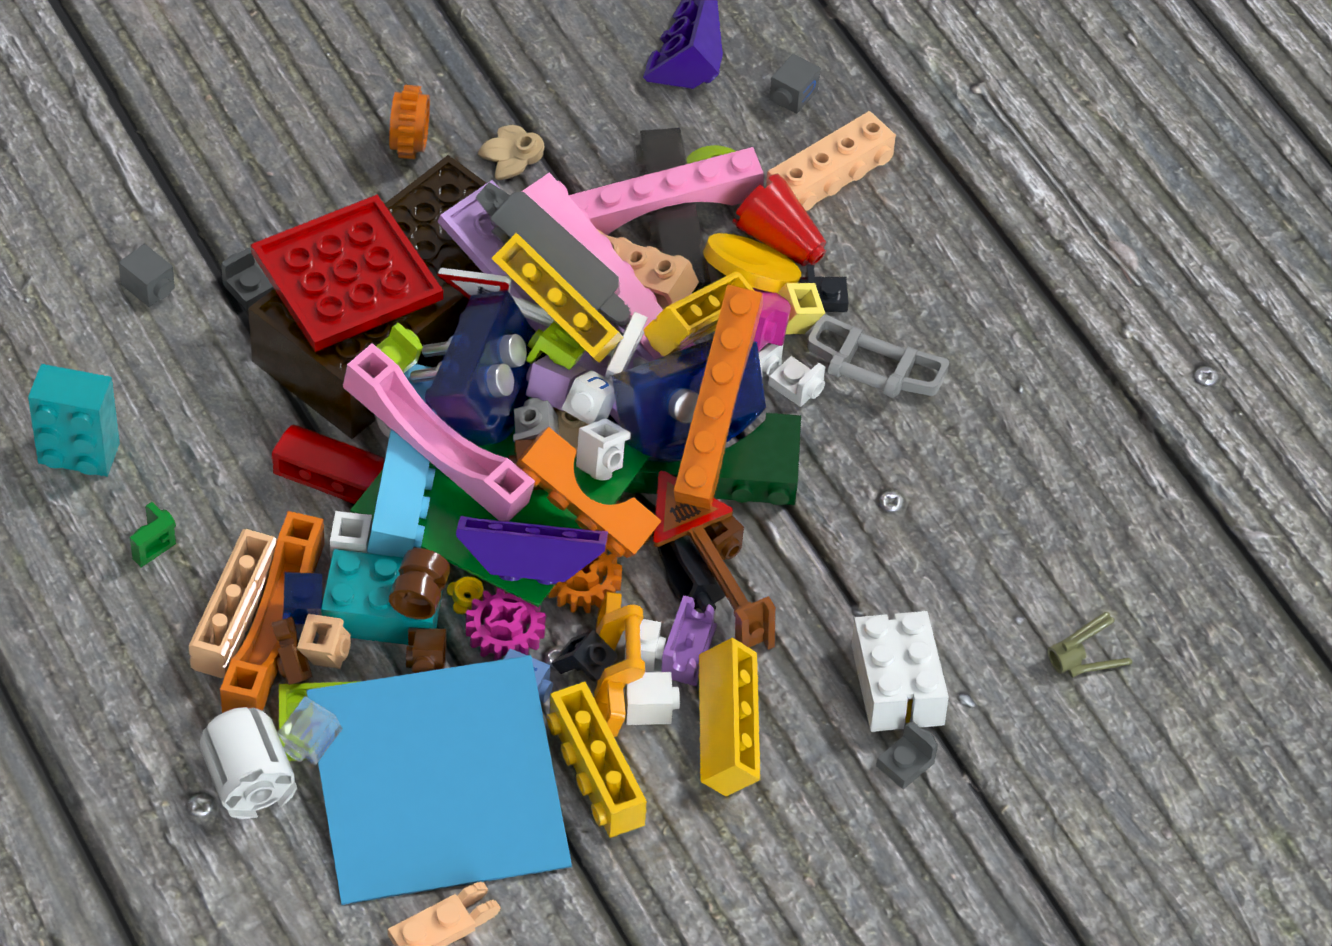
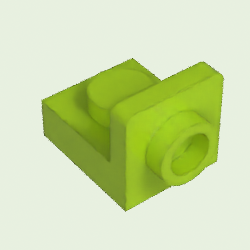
[526,321,586,370]
[376,323,423,373]

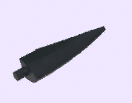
[634,492,725,613]

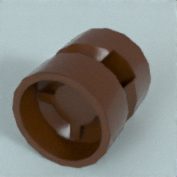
[389,548,450,619]

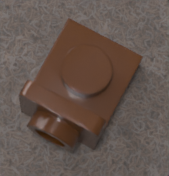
[704,515,744,560]

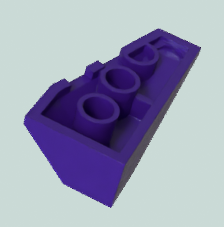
[643,0,723,89]

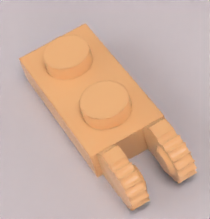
[388,881,501,946]

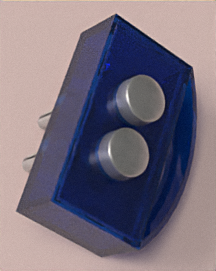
[410,290,538,446]
[612,339,766,459]

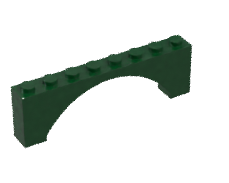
[625,413,801,505]

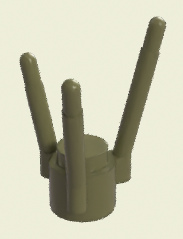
[1047,612,1132,678]

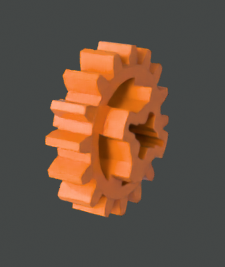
[547,548,622,613]

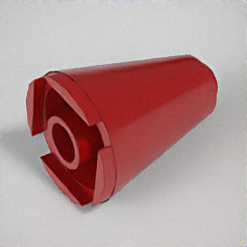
[732,173,826,266]

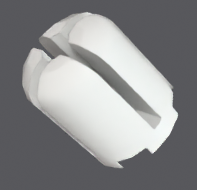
[200,707,297,819]

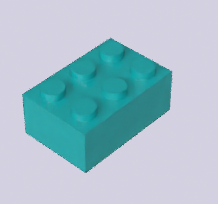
[28,364,120,477]
[321,549,444,645]

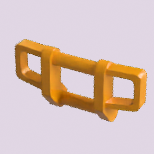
[594,592,645,737]

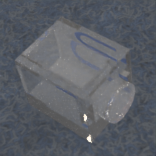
[278,696,343,765]

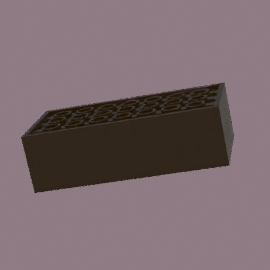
[248,155,512,439]

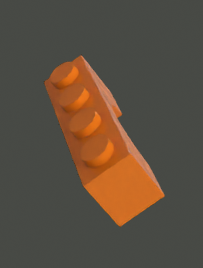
[515,427,661,558]

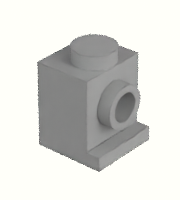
[513,398,559,442]

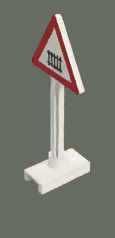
[437,268,648,385]

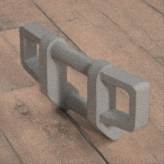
[807,314,949,398]

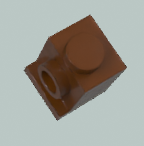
[406,628,446,673]

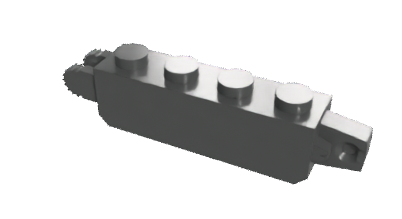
[475,182,632,328]

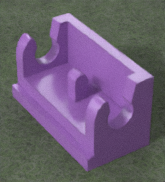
[661,595,717,686]

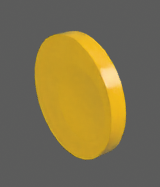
[703,233,801,293]

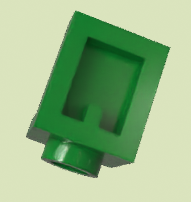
[130,502,176,568]

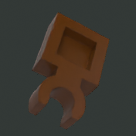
[272,617,313,685]

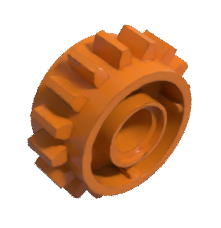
[389,85,430,159]

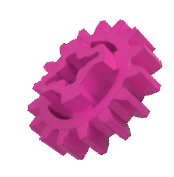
[465,587,546,661]

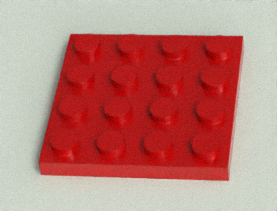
[251,194,443,352]

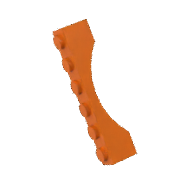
[674,285,763,510]
[220,511,325,713]

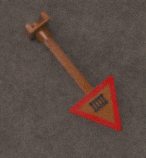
[654,471,776,650]

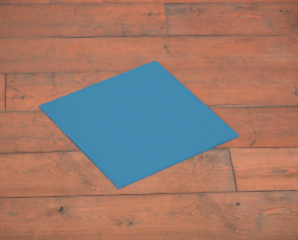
[306,655,572,905]

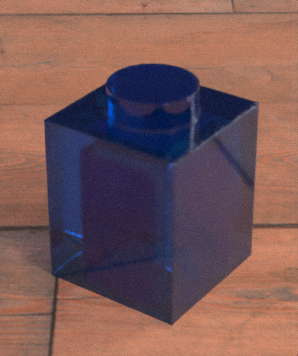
[282,572,322,624]

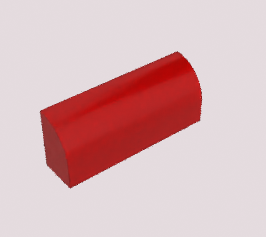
[272,424,385,504]

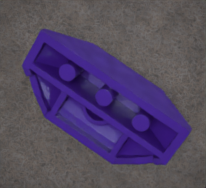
[456,516,608,585]

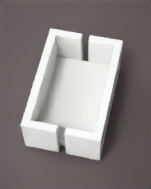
[851,611,949,732]

